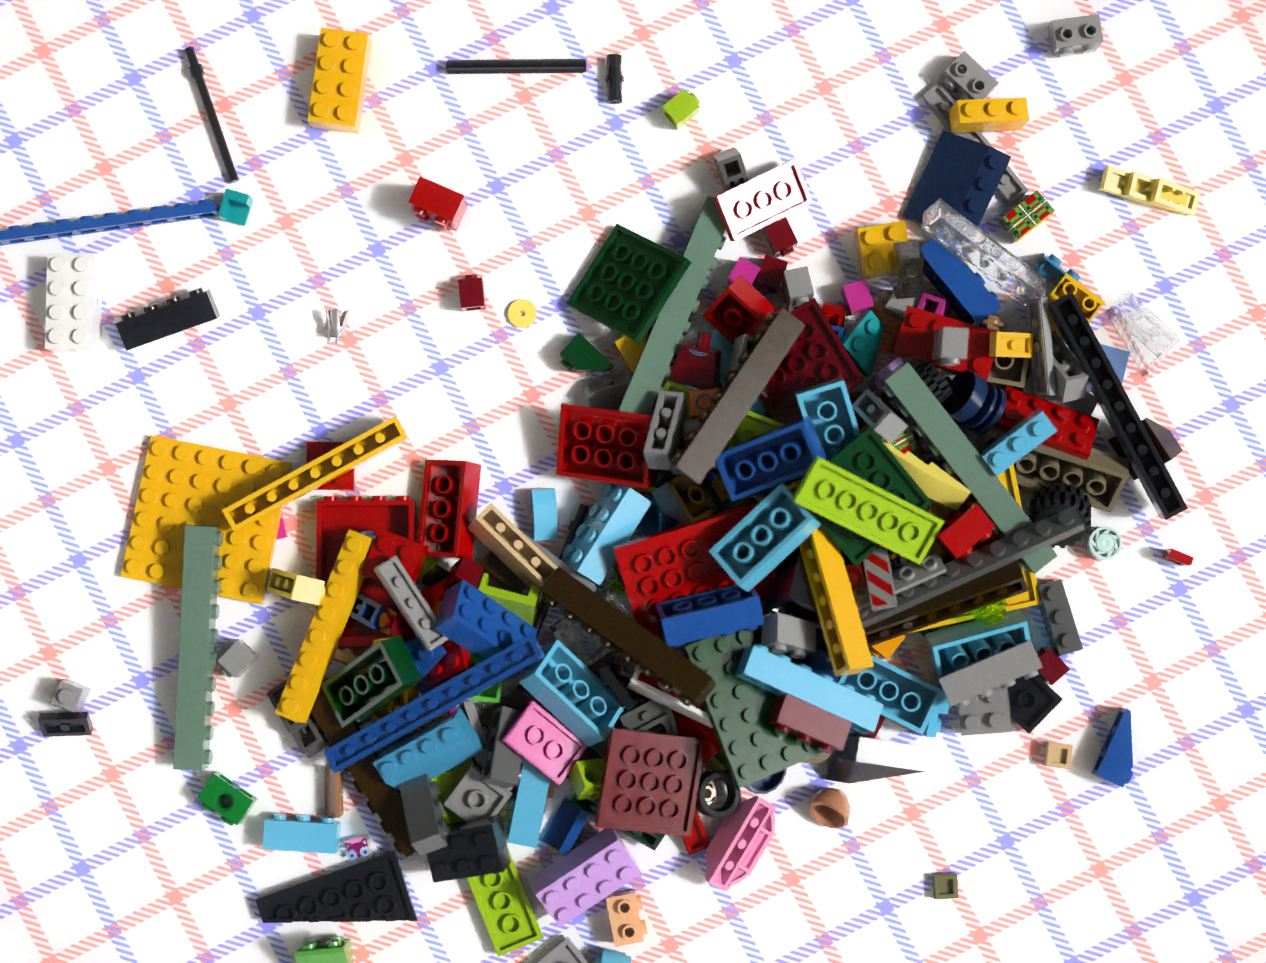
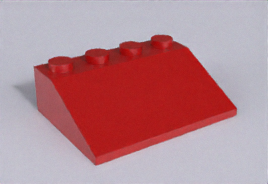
[556,403,657,489]

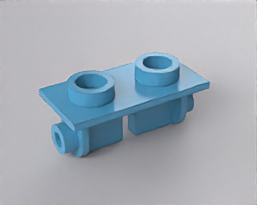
[1034,253,1082,286]

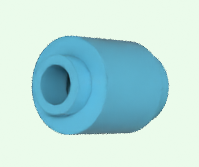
[595,948,632,963]

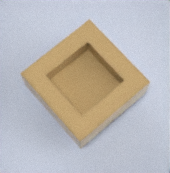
[332,646,358,665]
[1044,741,1073,769]

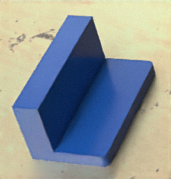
[542,798,590,855]

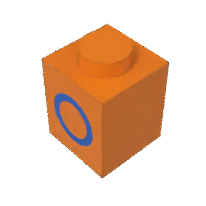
[689,388,718,419]

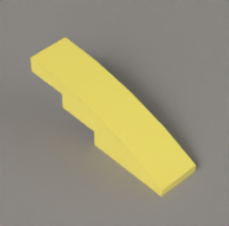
[1099,165,1200,216]
[883,440,971,510]

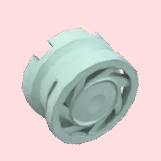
[1085,526,1123,560]

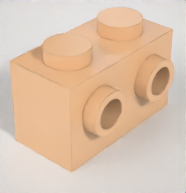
[606,889,648,947]

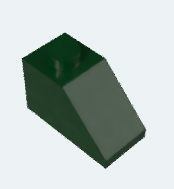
[559,333,614,373]

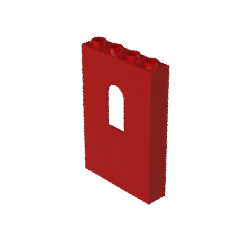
[316,496,416,646]

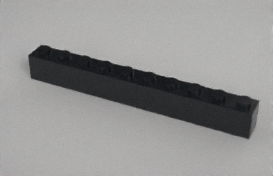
[1048,292,1188,520]

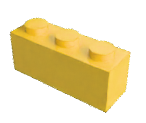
[949,97,1029,133]

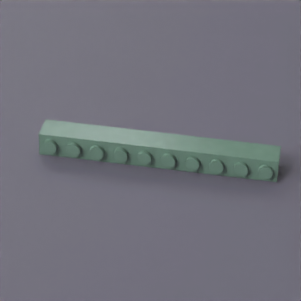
[618,195,727,415]
[881,362,1058,574]
[173,524,223,771]

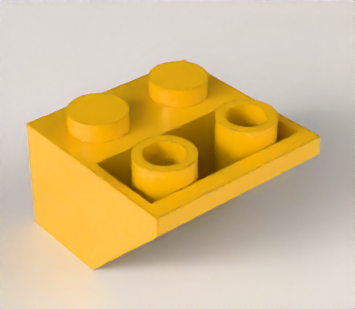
[1046,273,1105,338]

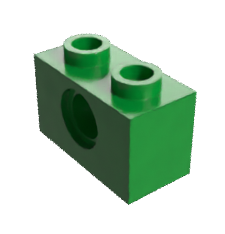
[197,772,258,826]

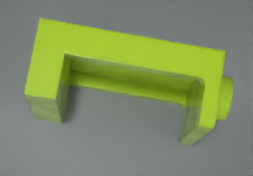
[476,573,541,626]

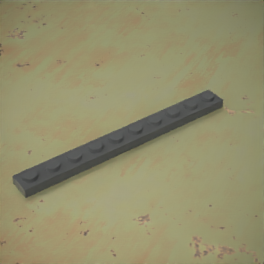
[858,507,1085,629]

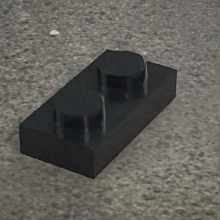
[38,712,93,737]

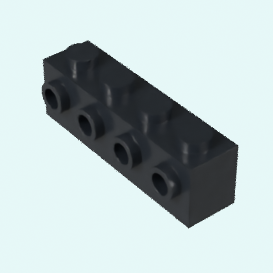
[116,287,220,351]

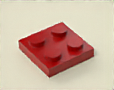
[306,442,355,491]

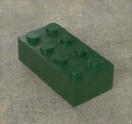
[321,635,423,728]

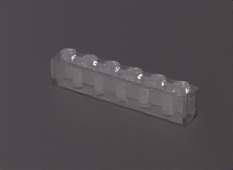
[922,198,1046,308]

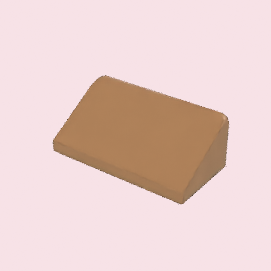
[325,767,344,818]

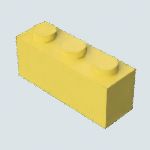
[266,568,325,605]

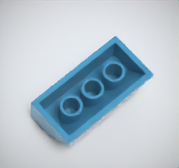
[373,708,486,791]

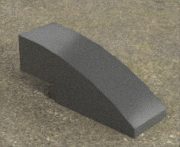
[266,680,328,758]

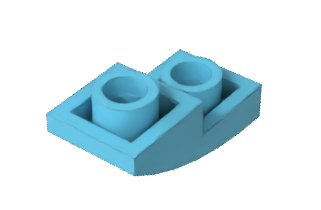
[530,488,558,541]
[923,693,953,738]

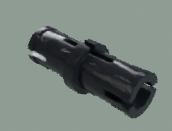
[605,54,624,104]

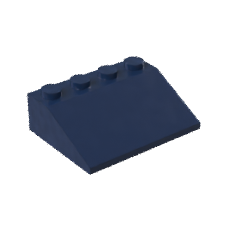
[902,130,1011,247]

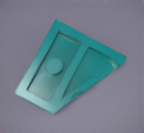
[841,310,884,377]

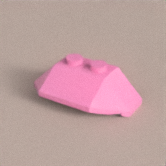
[706,795,776,891]

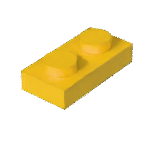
[989,332,1034,358]

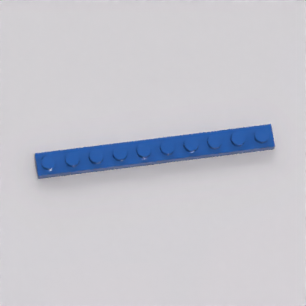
[0,199,220,246]
[324,634,545,773]

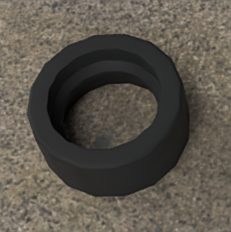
[695,770,741,818]

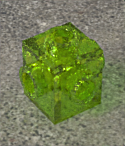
[971,599,1008,628]

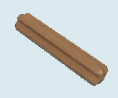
[983,315,1007,332]

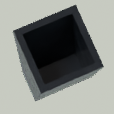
[762,548,820,625]

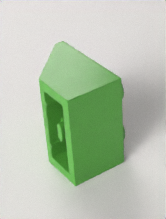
[294,936,353,963]

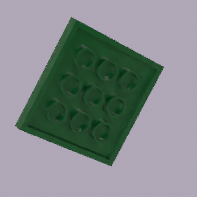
[566,224,691,344]
[792,426,932,566]

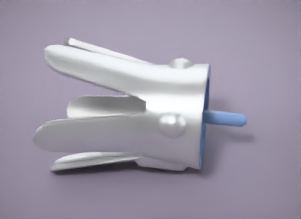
[325,308,350,344]

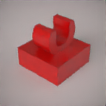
[822,301,847,327]

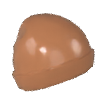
[809,788,850,829]

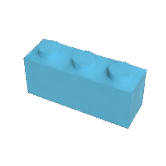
[979,408,1057,476]
[262,813,341,854]

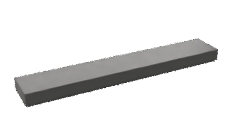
[920,81,1029,207]

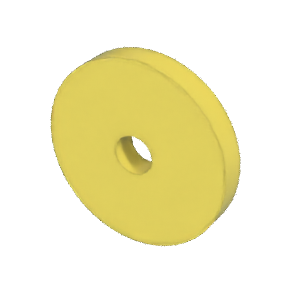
[508,299,537,328]

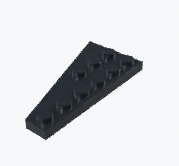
[255,850,418,923]

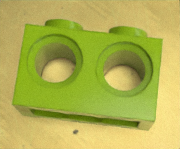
[569,757,605,800]

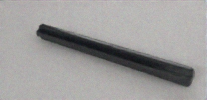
[446,58,587,74]

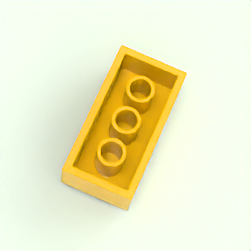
[308,27,372,134]

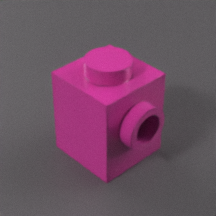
[917,292,953,317]

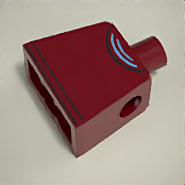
[669,331,721,390]

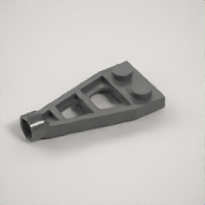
[619,699,679,735]

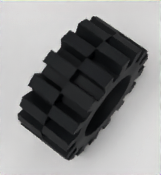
[914,359,953,403]

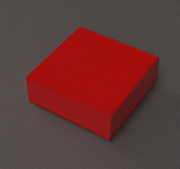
[1162,548,1194,567]

